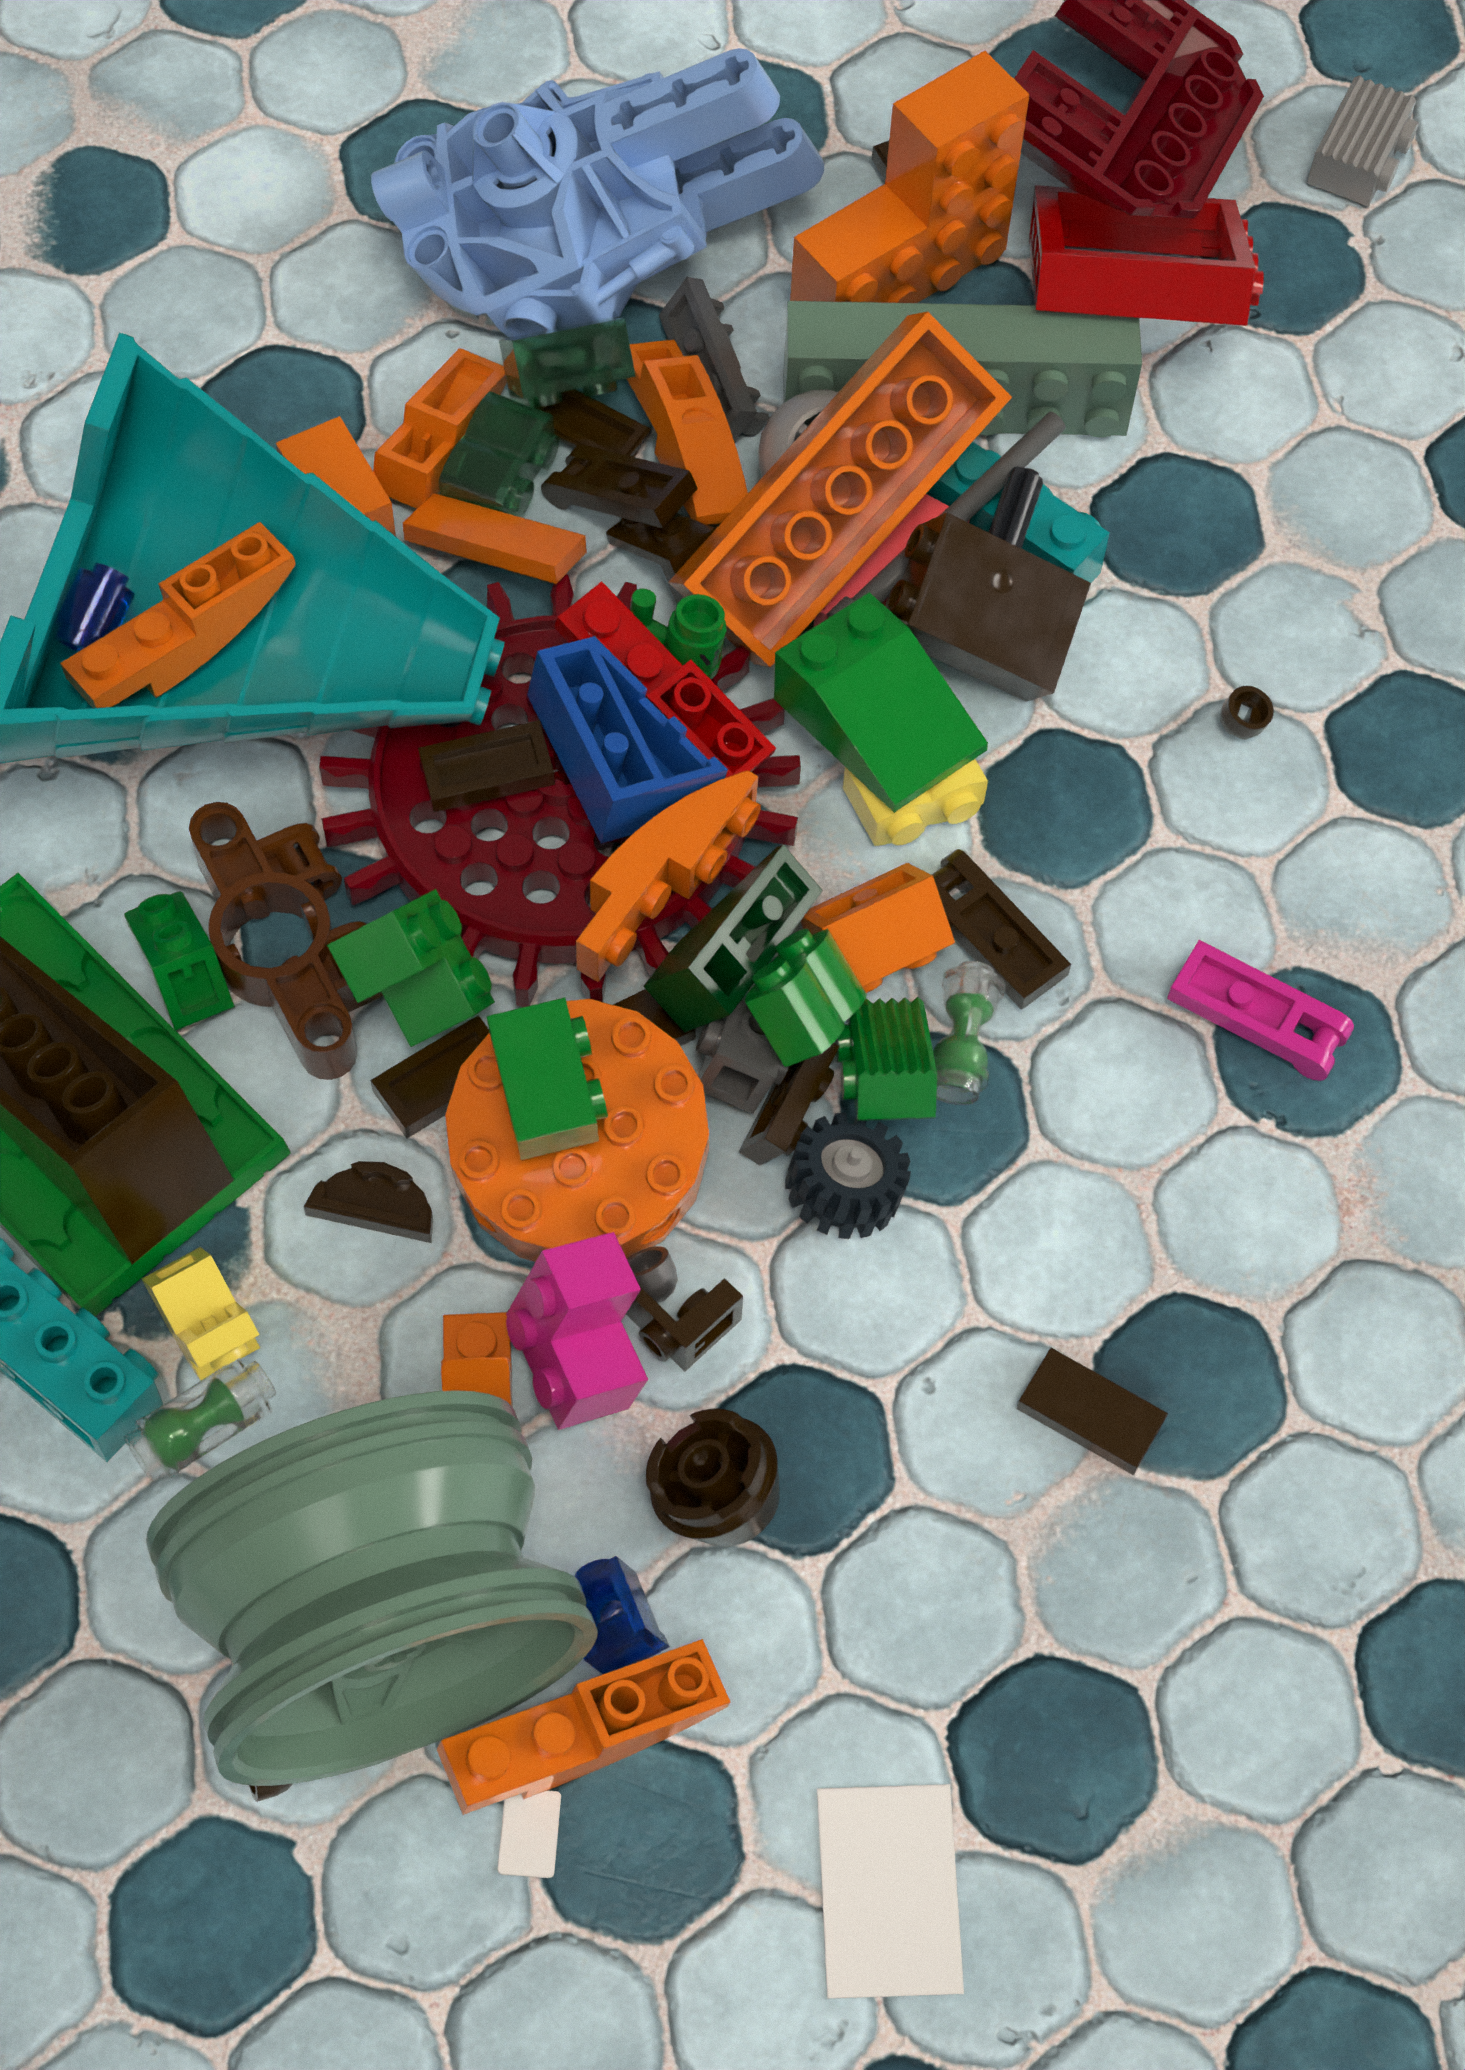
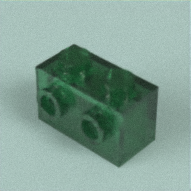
[499,318,636,408]

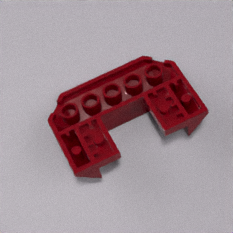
[1014,0,1264,218]

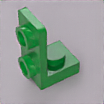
[124,891,235,1030]

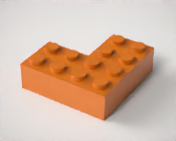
[790,51,1030,303]

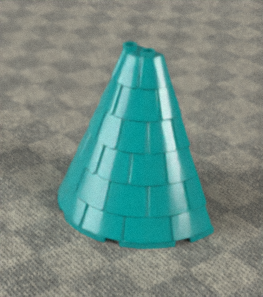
[0,332,505,764]

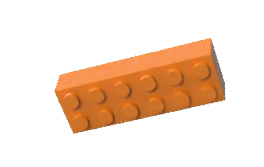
[668,311,1012,667]

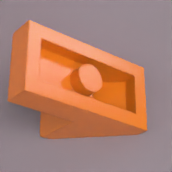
[441,1312,513,1407]

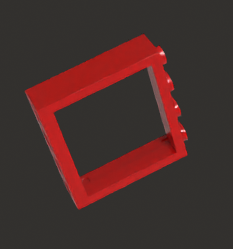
[1029,185,1264,326]

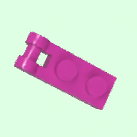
[1167,940,1354,1081]

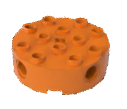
[445,999,709,1262]

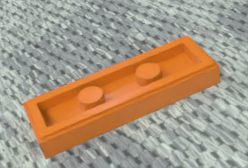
[402,493,587,584]

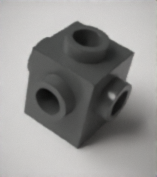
[696,1000,789,1114]

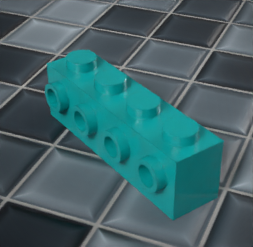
[926,442,1110,583]
[0,1238,163,1462]

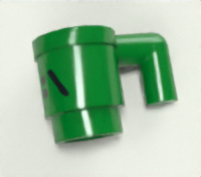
[630,588,727,679]

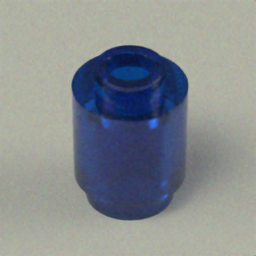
[54,563,136,652]

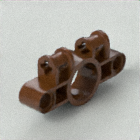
[189,802,383,1080]

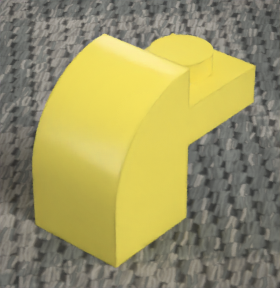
[142,1247,260,1381]

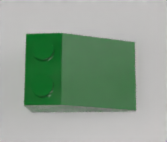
[774,592,988,813]

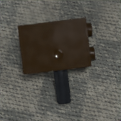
[885,466,1091,702]

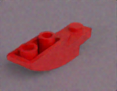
[554,581,776,778]

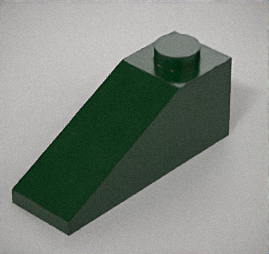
[643,844,823,1032]

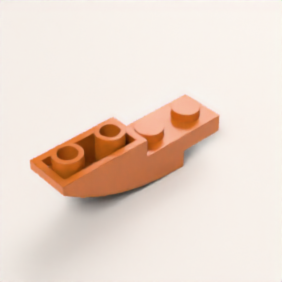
[618,339,748,525]
[60,522,296,708]
[576,770,761,982]
[437,1639,731,1815]

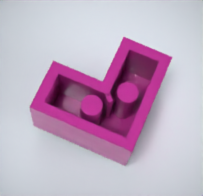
[506,1232,648,1430]

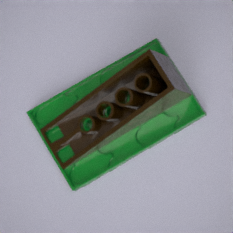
[0,873,291,1316]

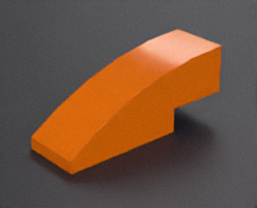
[373,348,510,509]

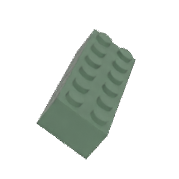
[783,301,1142,438]

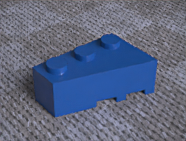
[527,636,728,843]

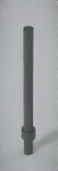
[827,411,1066,618]

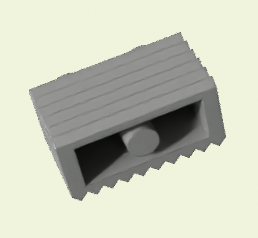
[1307,75,1419,207]

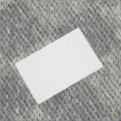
[817,1784,964,1999]

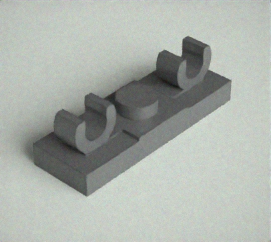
[659,277,770,441]

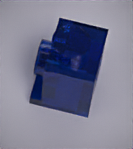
[574,1556,670,1674]

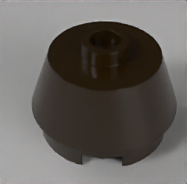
[646,1409,780,1547]

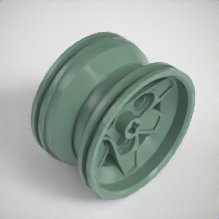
[146,1390,598,1786]

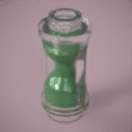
[933,961,1006,1105]
[123,1358,276,1482]

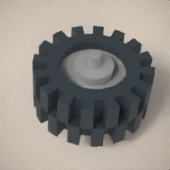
[785,1113,911,1239]

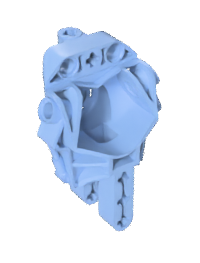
[371,48,825,345]

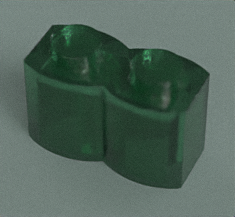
[439,391,559,515]

